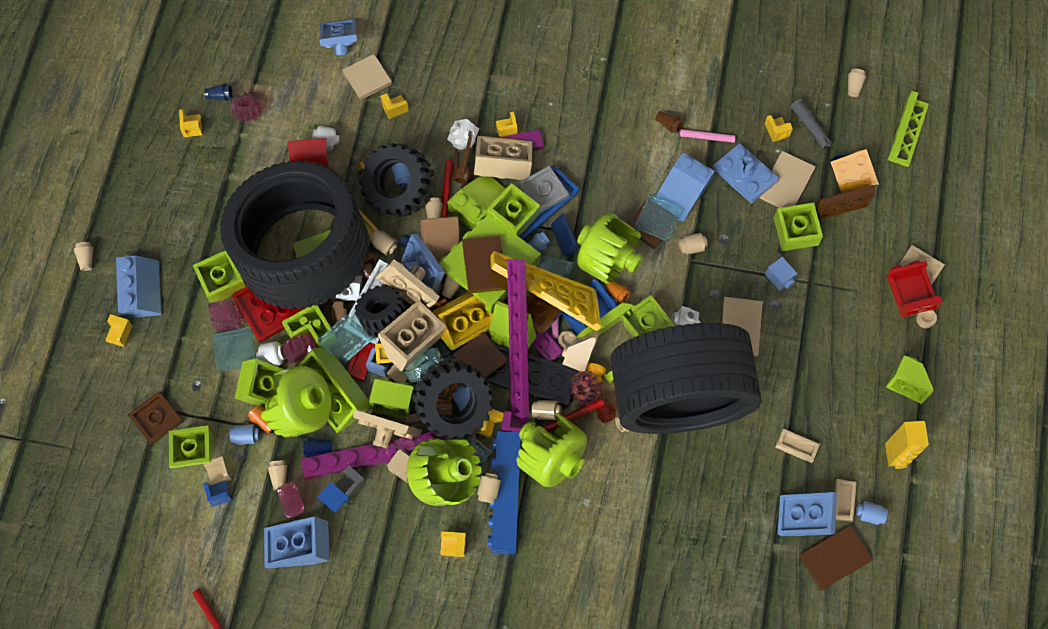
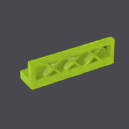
[887,91,929,167]

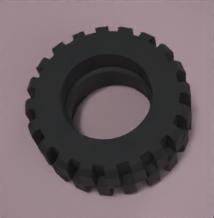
[359,143,435,217]
[413,359,494,440]

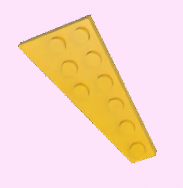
[490,251,601,332]

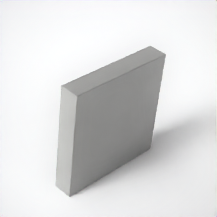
[518,165,569,214]

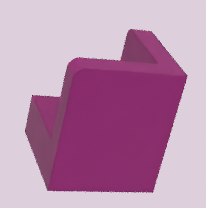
[501,411,527,432]

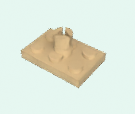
[375,259,439,308]
[353,410,422,449]

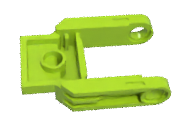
[576,295,674,384]

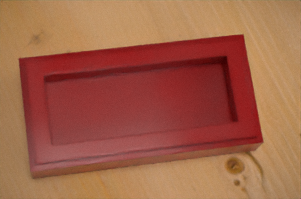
[347,340,375,382]

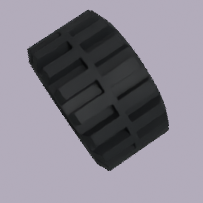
[355,285,407,338]

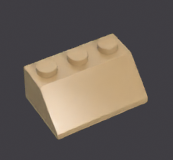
[474,136,532,181]
[378,300,447,371]

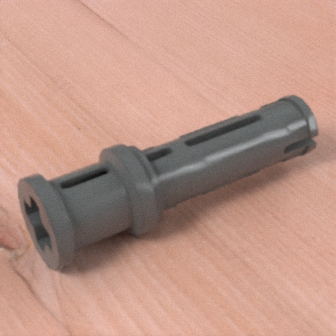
[789,98,832,150]

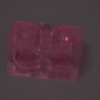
[208,299,243,334]

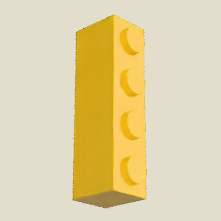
[885,421,929,469]

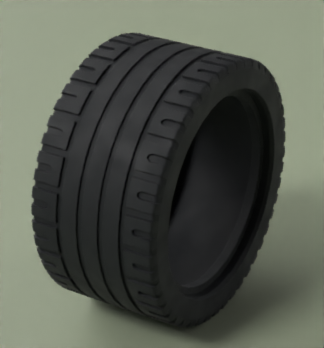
[220,161,369,309]
[610,323,762,434]

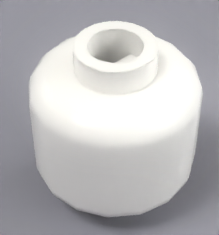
[312,126,339,151]
[256,341,287,366]

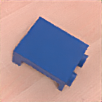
[561,278,618,335]

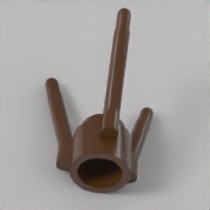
[452,136,475,184]

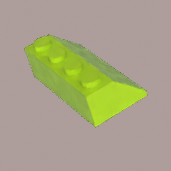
[299,345,371,433]

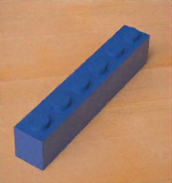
[488,431,520,555]

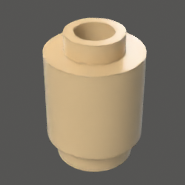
[370,230,399,257]
[678,233,707,255]
[532,400,562,421]
[477,473,501,504]

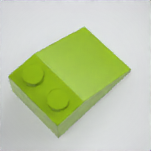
[448,176,506,231]

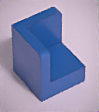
[203,480,232,507]
[317,482,350,512]

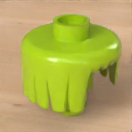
[577,213,643,283]
[261,366,332,437]
[517,413,587,488]
[406,438,482,506]

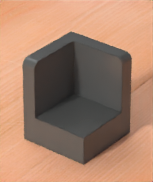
[336,466,365,500]

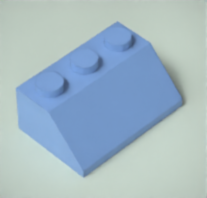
[116,256,162,319]

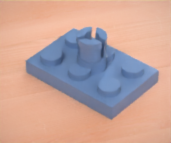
[320,19,357,55]
[713,143,779,204]
[401,233,445,293]
[777,492,837,536]

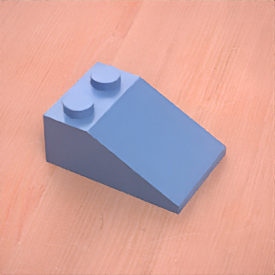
[652,153,715,222]
[264,516,330,568]

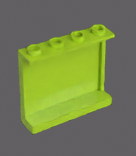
[439,214,541,314]

